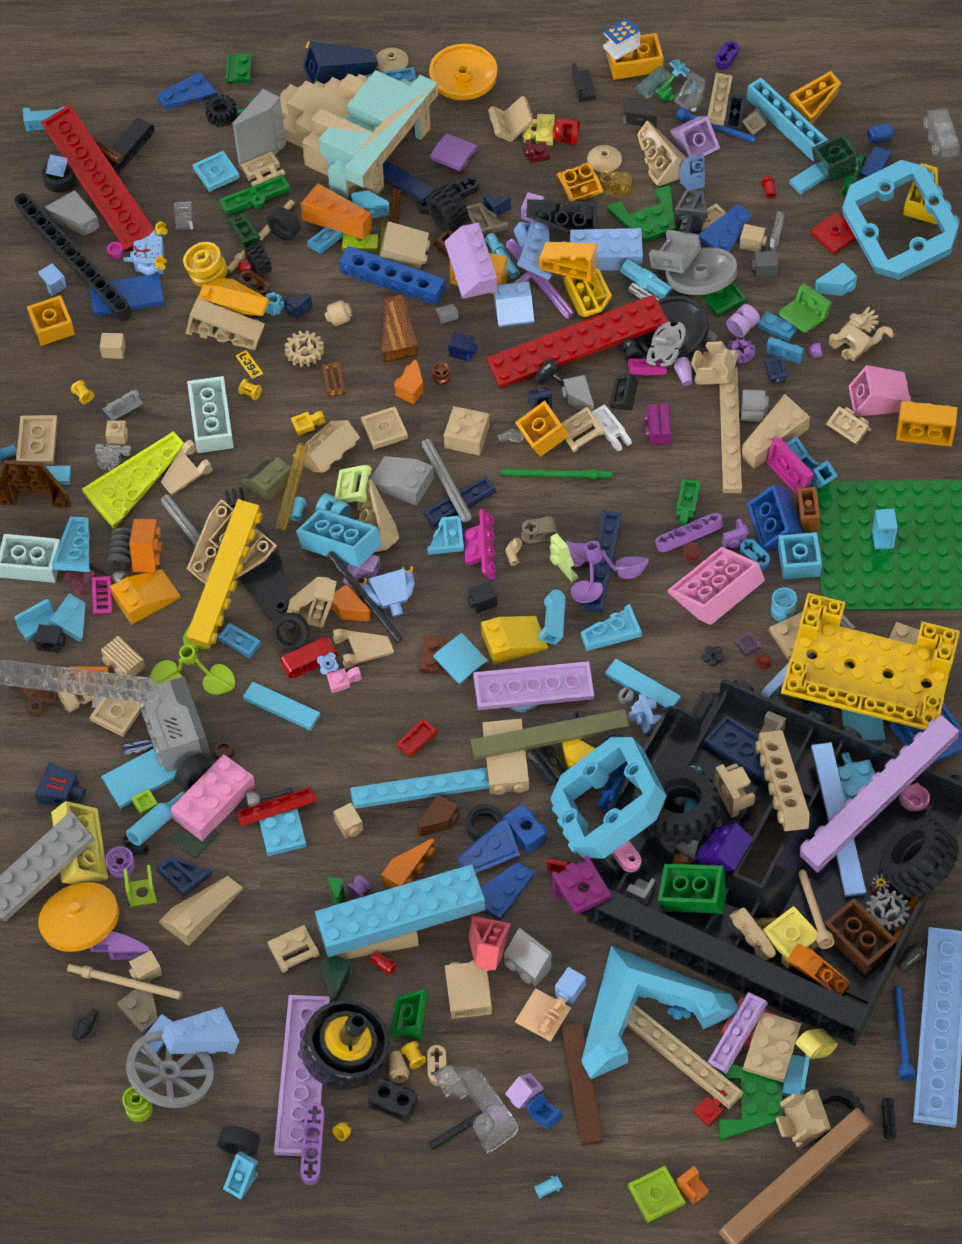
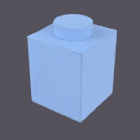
[555,967,586,1005]

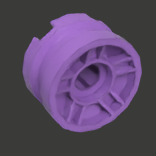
[105,846,135,878]

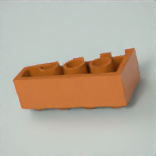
[301,183,372,240]

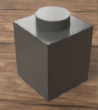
[751,251,778,277]

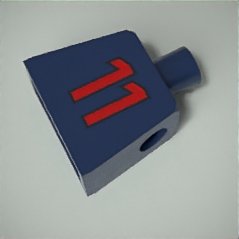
[35,762,86,806]

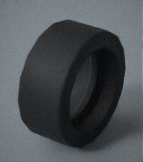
[42,163,76,192]
[266,207,301,241]
[272,612,309,651]
[175,754,212,791]
[466,804,503,842]
[217,1126,260,1157]

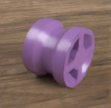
[346,875,372,899]

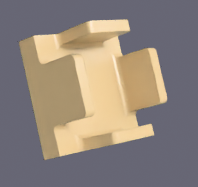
[691,341,739,385]
[714,763,755,818]
[776,1090,831,1148]

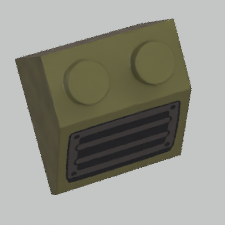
[241,457,293,503]

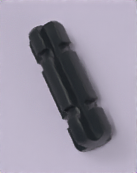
[882,1098,896,1139]

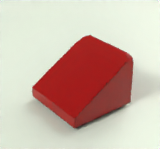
[547,857,569,873]

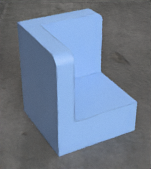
[38,263,67,296]

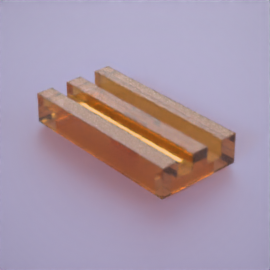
[322,362,346,398]

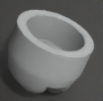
[618,687,634,705]

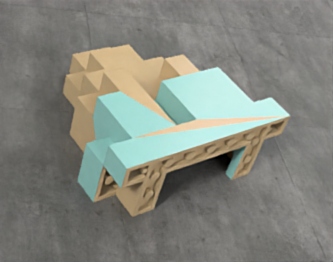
[280,70,438,200]

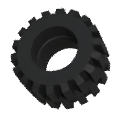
[426,184,469,231]

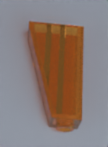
[382,294,419,363]

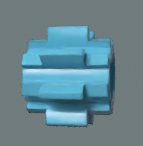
[265,292,284,316]

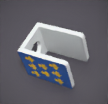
[603,18,640,60]

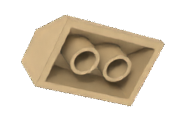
[293,420,360,473]

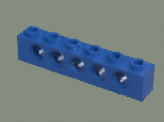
[339,246,446,305]

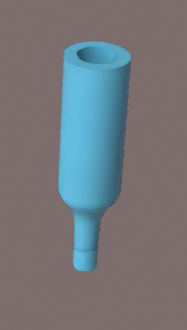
[126,791,185,846]

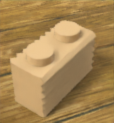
[101,636,145,681]

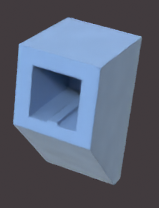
[680,154,705,191]

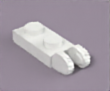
[591,405,632,451]

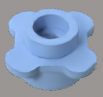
[317,652,339,674]

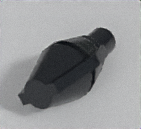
[71,1008,99,1043]

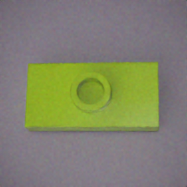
[342,234,379,252]

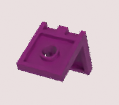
[552,855,611,916]

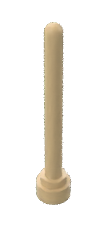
[798,870,834,949]

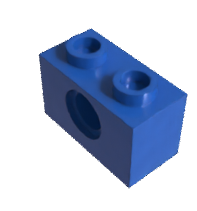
[503,804,547,854]

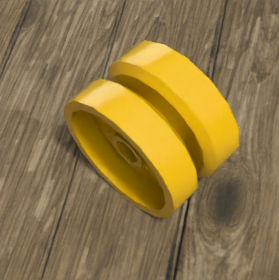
[183,242,228,288]

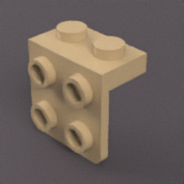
[488,96,533,142]

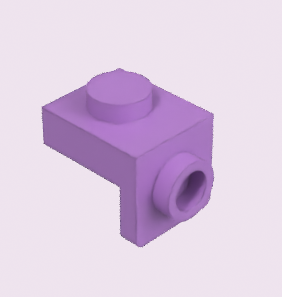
[722,519,749,549]

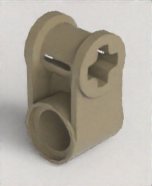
[521,516,558,544]

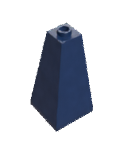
[303,42,378,84]

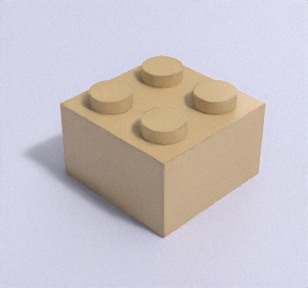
[444,406,490,456]

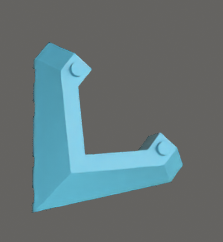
[581,946,739,1080]

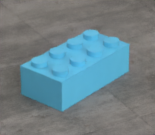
[296,509,382,567]

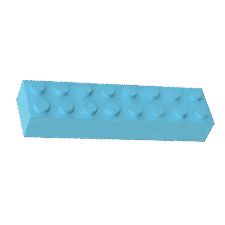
[315,864,485,957]

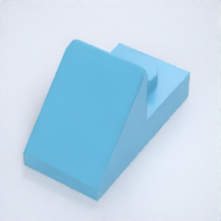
[223,1151,258,1199]

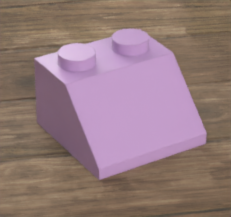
[670,116,720,158]

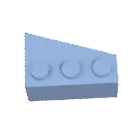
[162,1007,239,1054]

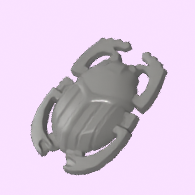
[646,322,686,367]

